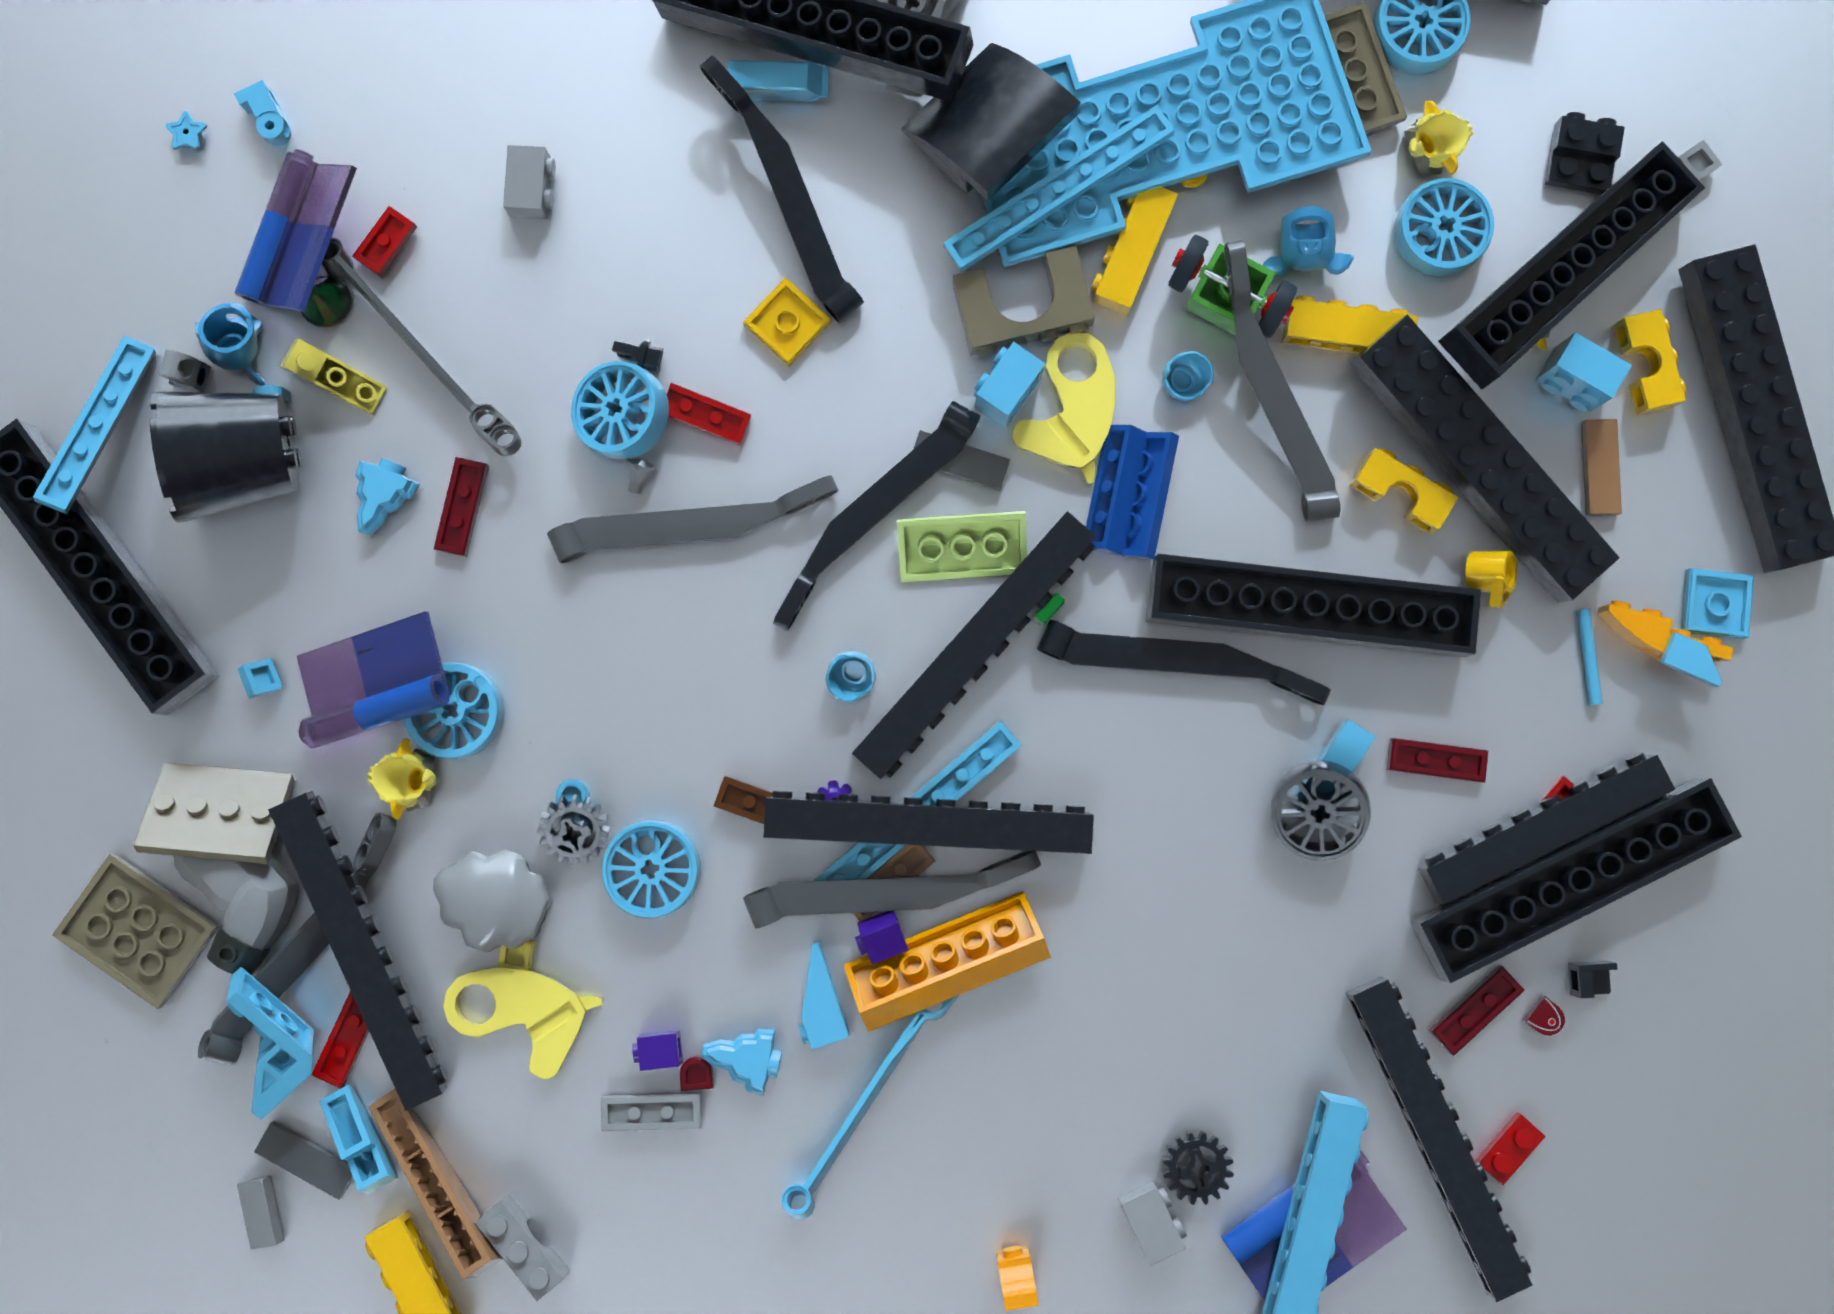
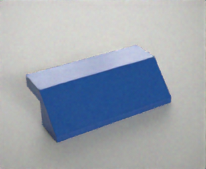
[1086,425,1179,560]

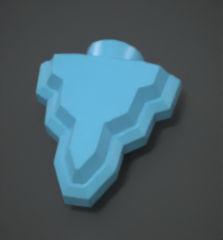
[355,458,420,536]
[701,1029,782,1096]

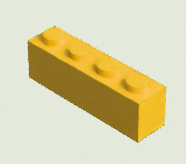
[1090,187,1178,316]
[1281,295,1418,354]
[364,1211,462,1314]

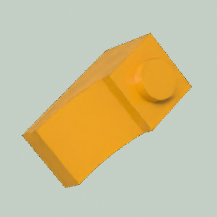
[996,1246,1039,1311]

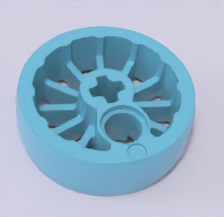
[1373,0,1471,74]
[1394,178,1494,277]
[571,361,669,459]
[404,662,504,760]
[602,820,701,918]

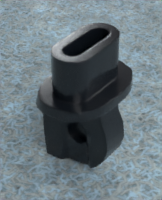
[612,339,664,372]

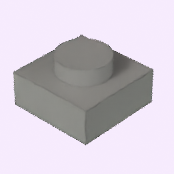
[1678,140,1722,181]

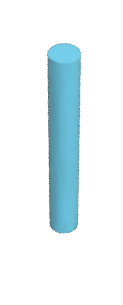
[1577,609,1603,705]

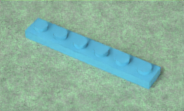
[33,336,156,514]

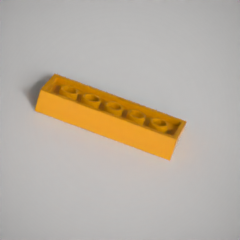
[843,891,1051,1032]

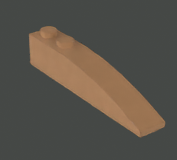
[368,1089,503,1279]

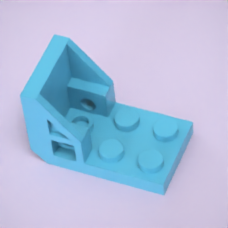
[226,967,314,1120]

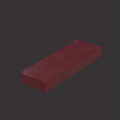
[433,457,489,557]
[1386,738,1489,783]
[1429,965,1525,1056]

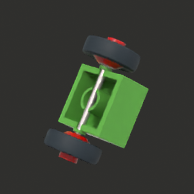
[1168,234,1298,338]

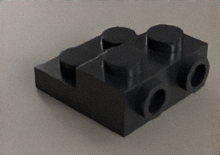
[1544,112,1625,195]

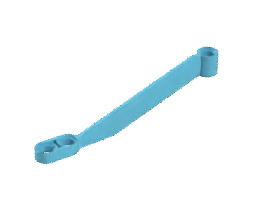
[781,995,960,1220]

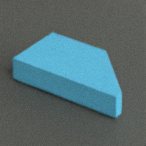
[1660,632,1722,687]

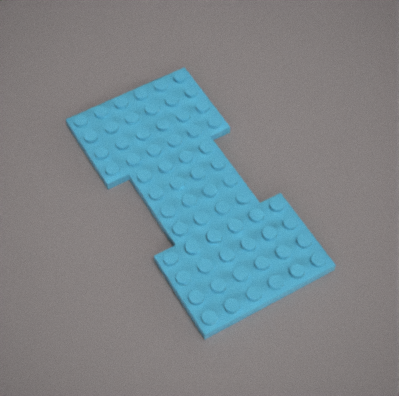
[982,0,1372,268]

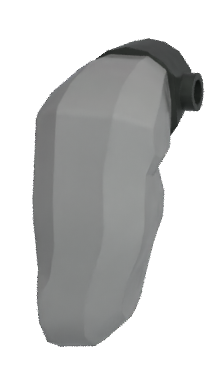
[174,854,299,975]

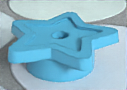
[166,111,207,150]

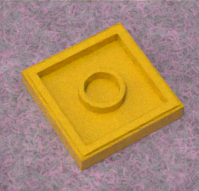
[743,277,832,367]

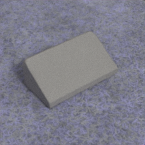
[237,1176,284,1249]

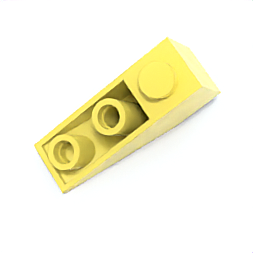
[279,338,387,414]

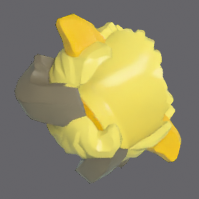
[1404,101,1473,176]
[367,738,436,820]

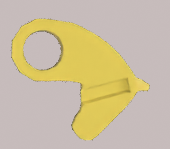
[1012,332,1116,484]
[443,966,602,1079]

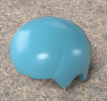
[1162,351,1214,402]
[825,651,876,703]

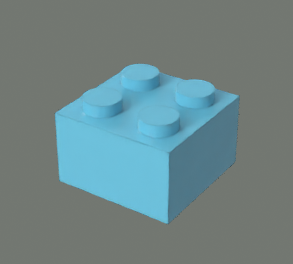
[1535,332,1632,412]
[973,341,1046,429]

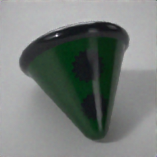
[300,275,352,327]

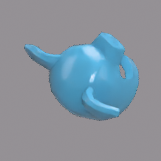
[1263,206,1354,276]
[195,302,265,386]

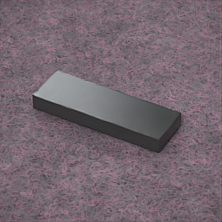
[914,430,1010,491]
[254,1121,353,1200]

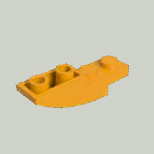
[1597,601,1734,663]

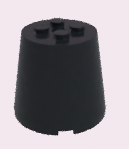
[149,391,302,523]

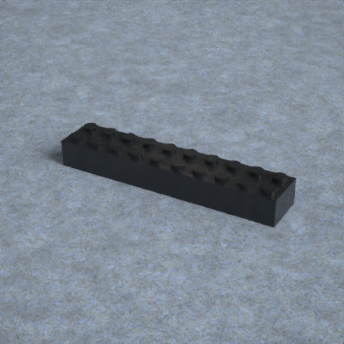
[652,0,974,102]
[1438,141,1705,390]
[1678,244,1834,573]
[1349,314,1620,602]
[0,418,219,715]
[1146,554,1481,657]
[1410,778,1742,983]

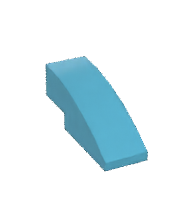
[1290,719,1376,815]
[319,1085,398,1194]

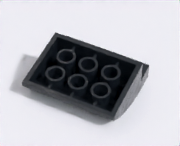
[901,43,1081,201]

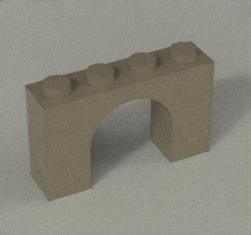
[952,246,1095,358]

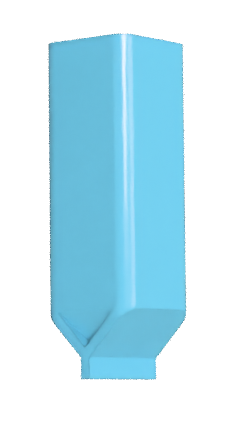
[727,60,829,102]

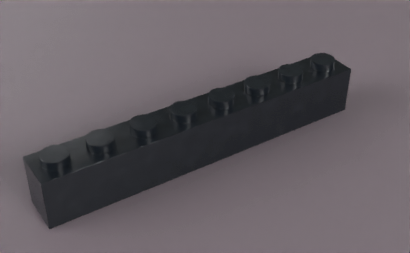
[1418,752,1676,905]

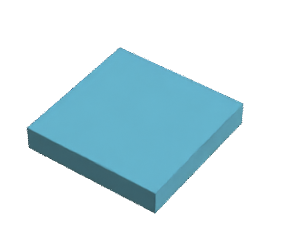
[1681,568,1754,640]

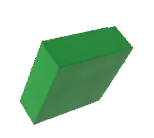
[1031,593,1065,625]

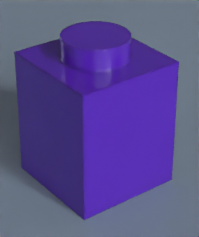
[855,911,908,964]
[632,1030,683,1071]

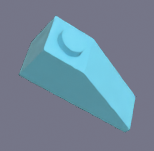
[798,941,850,1050]

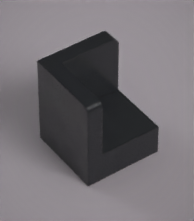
[1568,961,1618,998]

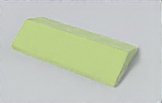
[897,511,1027,582]

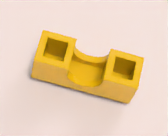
[1613,309,1686,416]
[1349,447,1459,535]

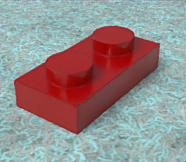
[352,206,417,277]
[1475,1112,1546,1185]

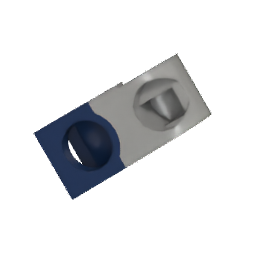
[159,350,211,392]

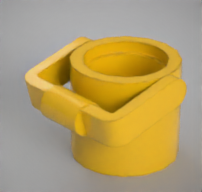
[1465,551,1518,609]

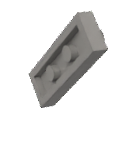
[601,1093,701,1131]

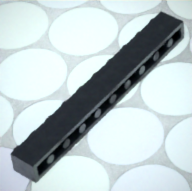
[851,511,1096,779]
[268,791,449,1111]
[763,791,1094,854]
[1346,977,1533,1302]

